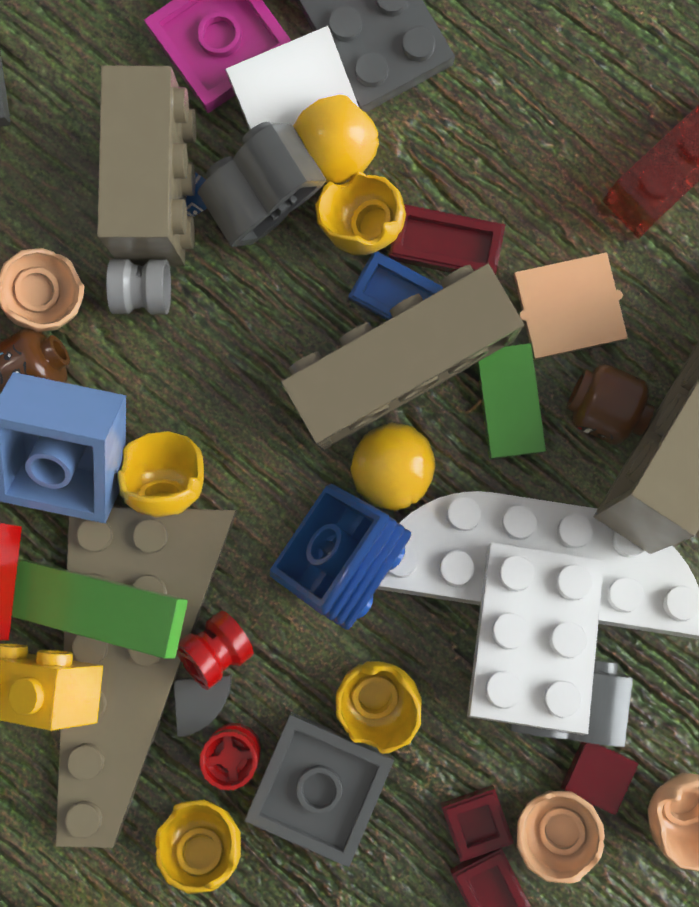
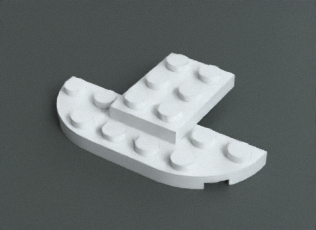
[377,491,699,735]

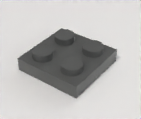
[244,712,394,867]

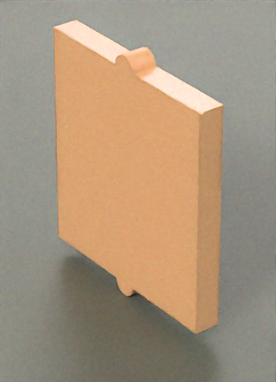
[514,252,628,360]

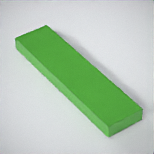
[12,558,188,659]

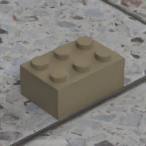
[97,65,196,266]

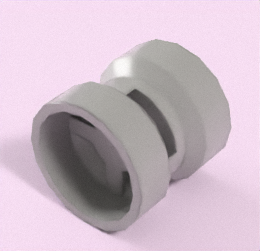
[106,259,171,315]

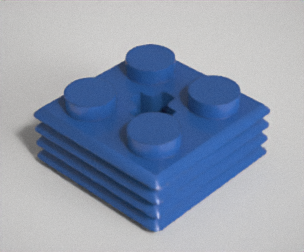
[270,484,411,630]

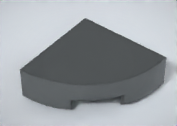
[174,674,232,737]

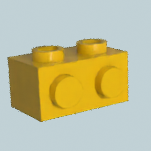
[0,643,103,731]

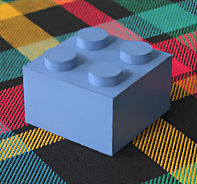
[0,372,126,523]

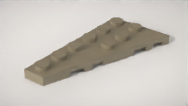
[56,507,237,848]

